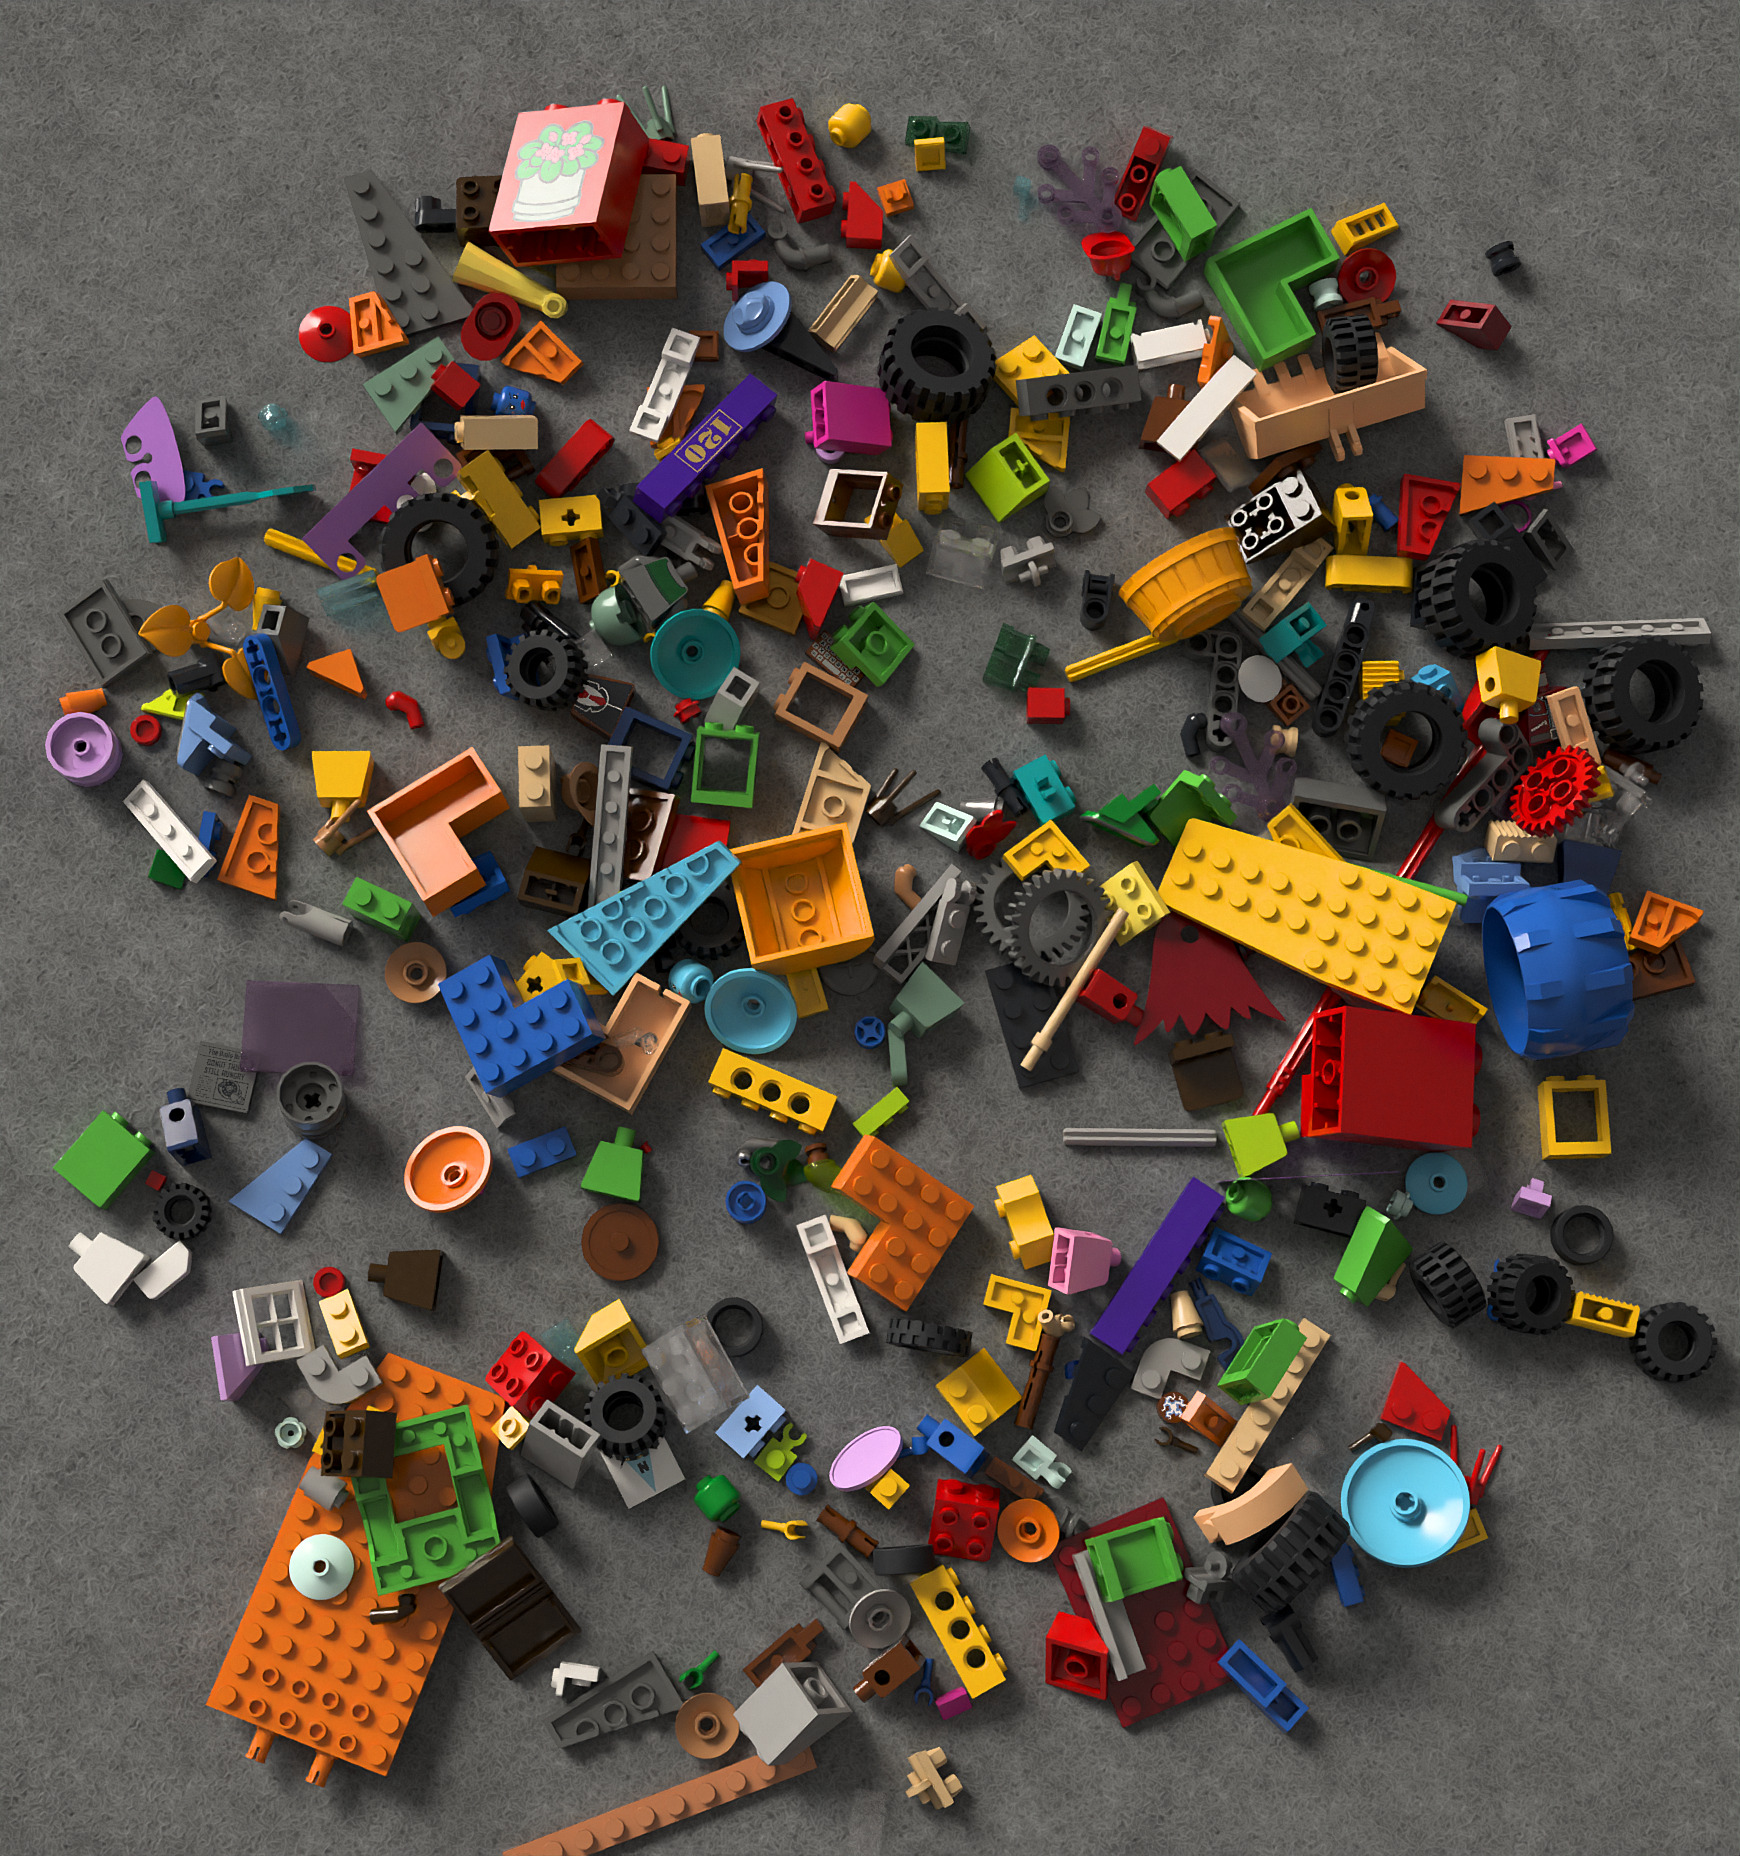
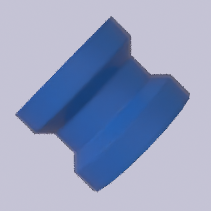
[854,1016,885,1049]

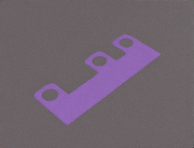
[302,422,462,581]

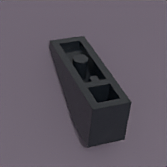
[761,312,838,382]

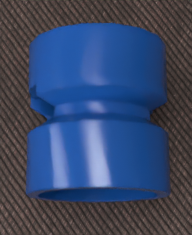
[725,1181,767,1225]

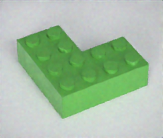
[1203,208,1340,372]

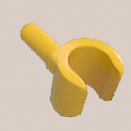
[761,1520,808,1540]

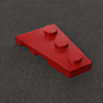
[1397,473,1462,561]

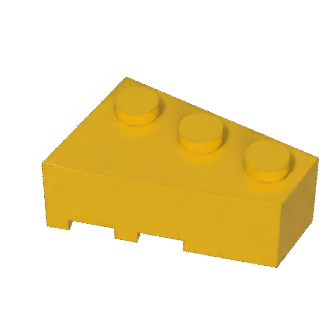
[456,450,541,551]

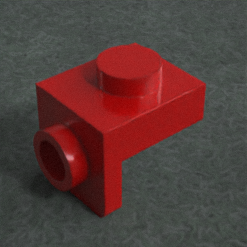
[726,259,768,301]

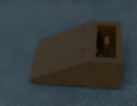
[1224,468,1336,564]

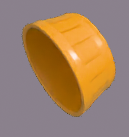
[1119,527,1253,642]

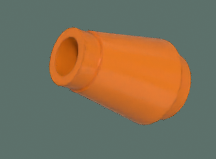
[59,688,107,715]

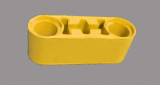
[1325,555,1413,594]

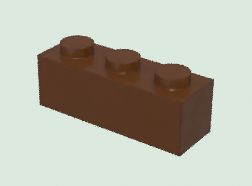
[984,1456,1044,1501]

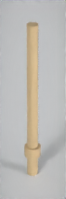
[1021,908,1129,1071]

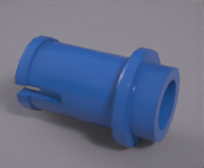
[1369,493,1398,532]

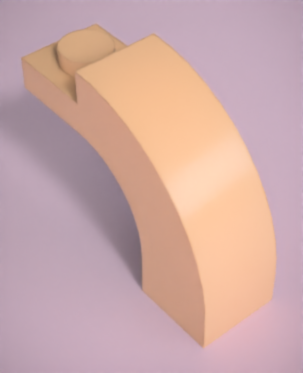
[1193,1463,1309,1545]

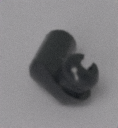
[1180,713,1208,758]

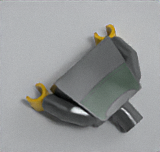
[605,555,698,643]

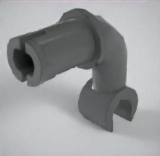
[767,221,832,272]
[1135,273,1204,320]

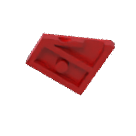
[1380,1362,1451,1441]

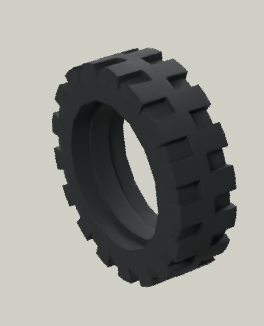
[886,1319,973,1357]

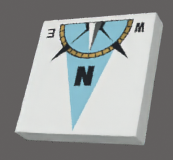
[600,1437,685,1509]

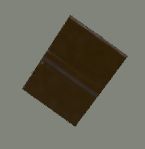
[438,1536,582,1681]

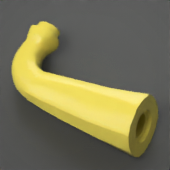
[452,242,568,318]

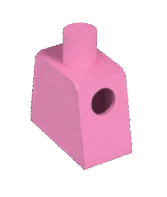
[1048,1228,1121,1295]

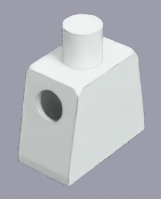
[69,1233,150,1306]

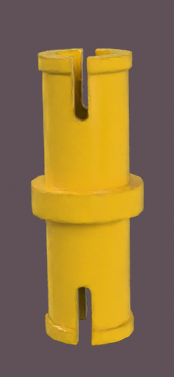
[728,173,753,234]

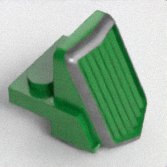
[1080,783,1161,849]

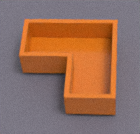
[367,747,510,917]
[831,1134,974,1312]

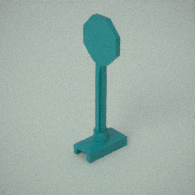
[139,481,316,543]

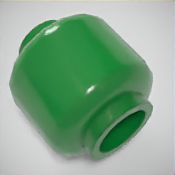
[694,1475,741,1523]

